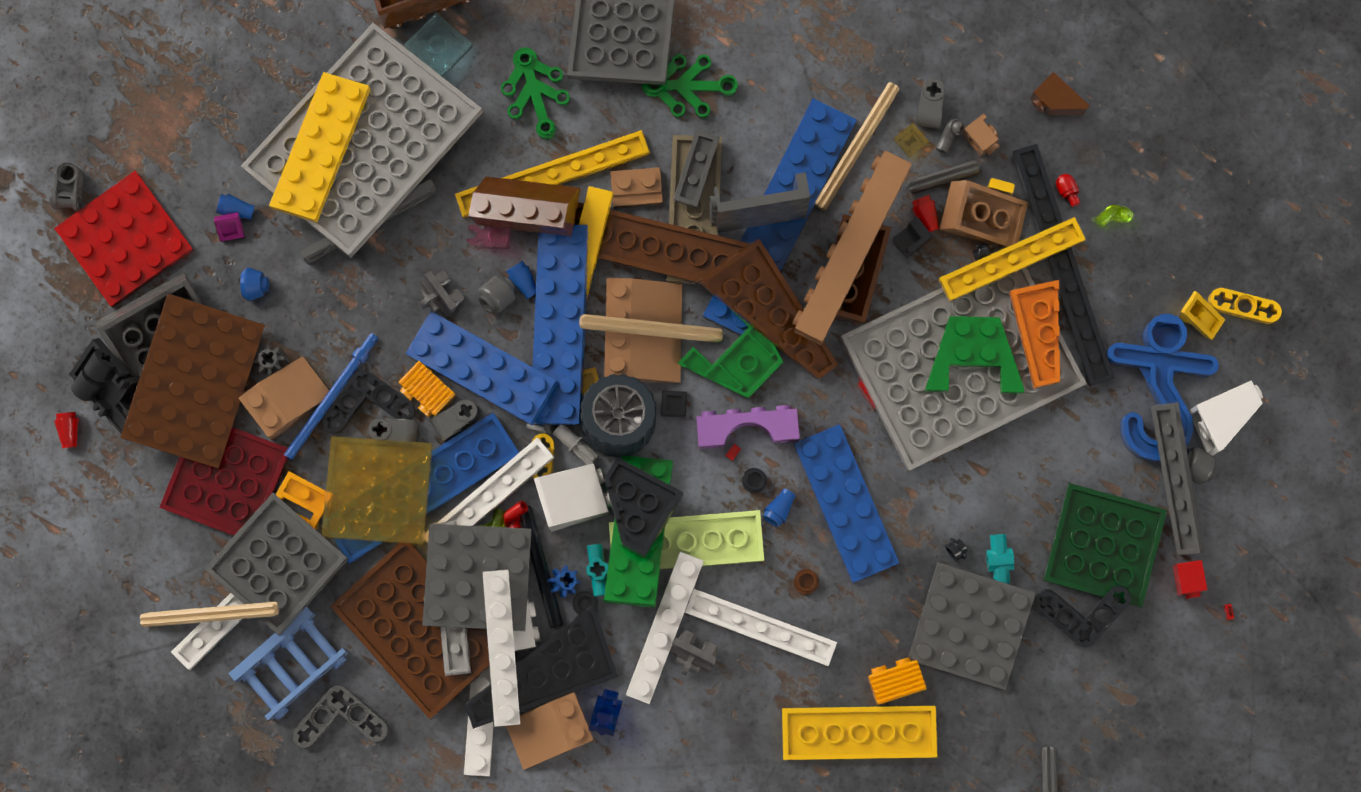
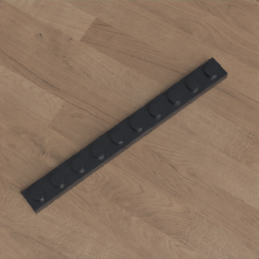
[1012,144,1115,387]

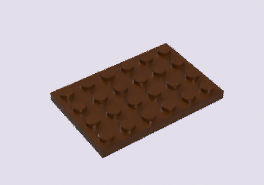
[120,294,265,469]
[330,538,490,720]

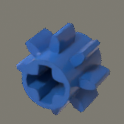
[547,565,581,598]

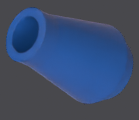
[216,193,255,220]
[506,261,536,299]
[762,488,796,527]

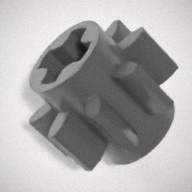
[253,344,286,376]

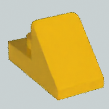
[1179,291,1225,340]

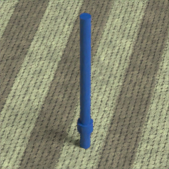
[284,333,379,460]

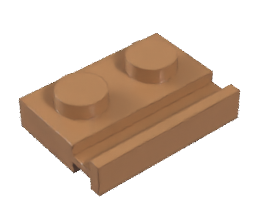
[610,167,663,208]

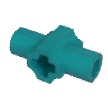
[986,534,1014,584]
[586,544,608,597]

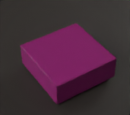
[214,212,245,242]

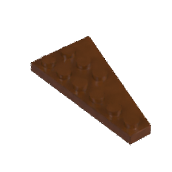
[697,239,839,379]

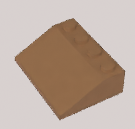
[604,278,682,383]

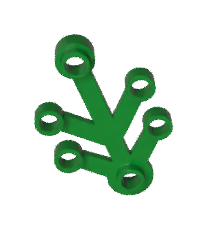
[501,47,570,140]
[642,54,738,119]

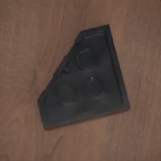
[604,457,683,559]

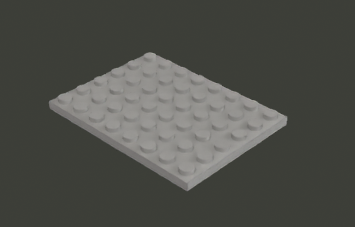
[241,23,483,258]
[840,268,1087,472]

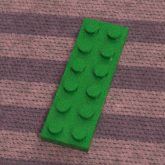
[604,456,673,608]

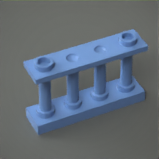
[228,606,349,721]

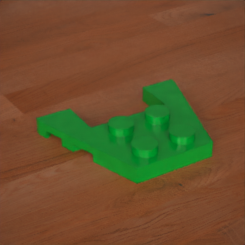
[678,311,783,398]
[925,316,1024,394]

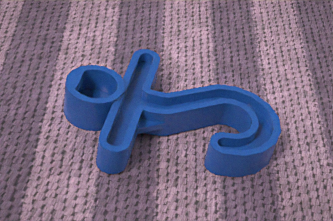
[1106,314,1219,463]

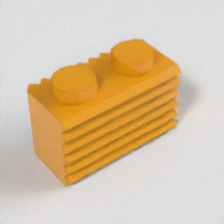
[398,361,457,418]
[867,657,927,705]

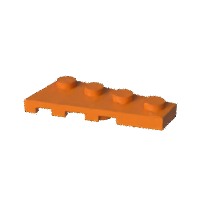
[1009,280,1060,389]

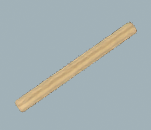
[815,82,899,211]
[579,314,723,343]
[140,602,279,627]

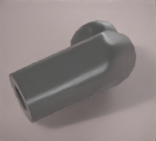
[936,119,964,154]

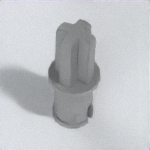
[553,425,598,465]

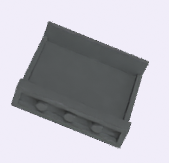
[709,172,810,233]

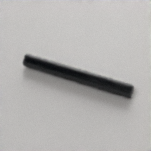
[520,505,563,628]

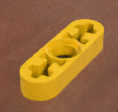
[1208,288,1282,324]

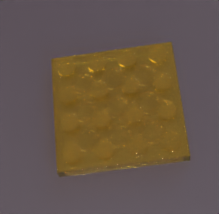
[321,436,433,545]

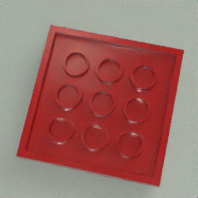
[54,171,194,308]

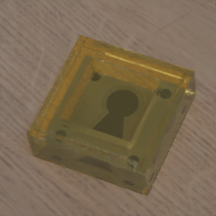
[893,123,929,158]

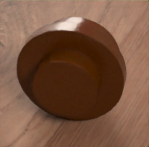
[794,569,819,595]

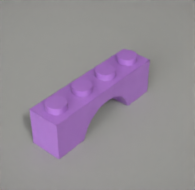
[696,405,800,449]

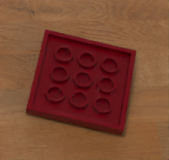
[159,427,288,536]

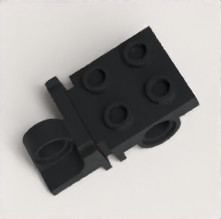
[69,338,140,434]

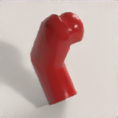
[503,501,528,528]

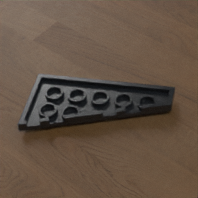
[464,604,618,729]

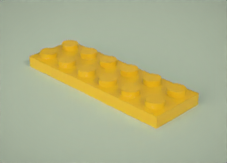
[269,72,371,223]
[782,706,937,760]

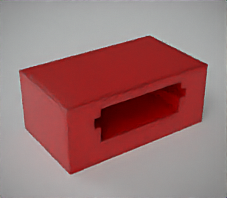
[725,444,741,461]
[1223,604,1234,620]

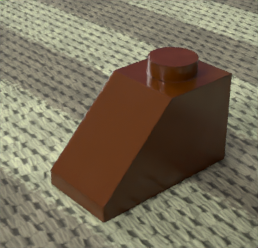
[1030,72,1090,115]

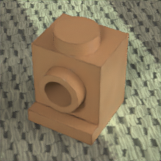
[962,114,1000,157]

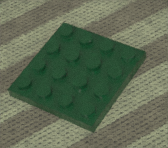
[1042,483,1167,608]

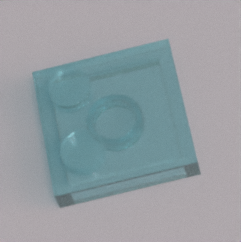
[403,13,473,77]

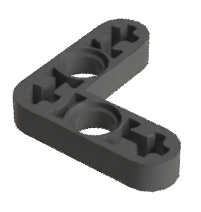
[293,686,389,748]

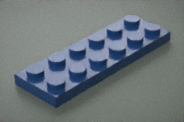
[405,311,558,426]
[793,424,899,583]

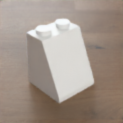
[1189,380,1263,456]
[534,463,612,532]

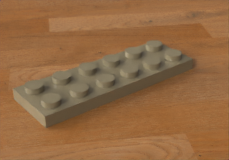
[666,135,722,284]

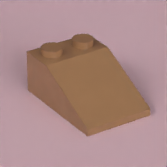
[940,180,1028,248]
[238,356,329,441]
[506,692,594,770]

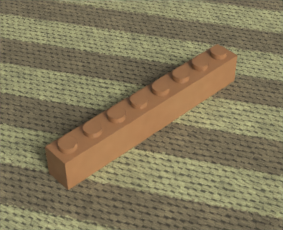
[792,151,912,345]

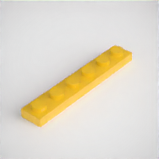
[938,217,1085,302]

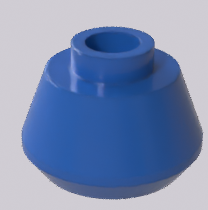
[240,267,269,301]

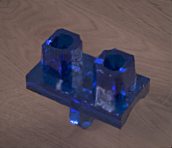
[588,689,623,736]

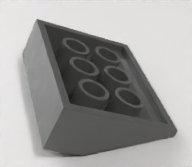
[97,272,204,378]

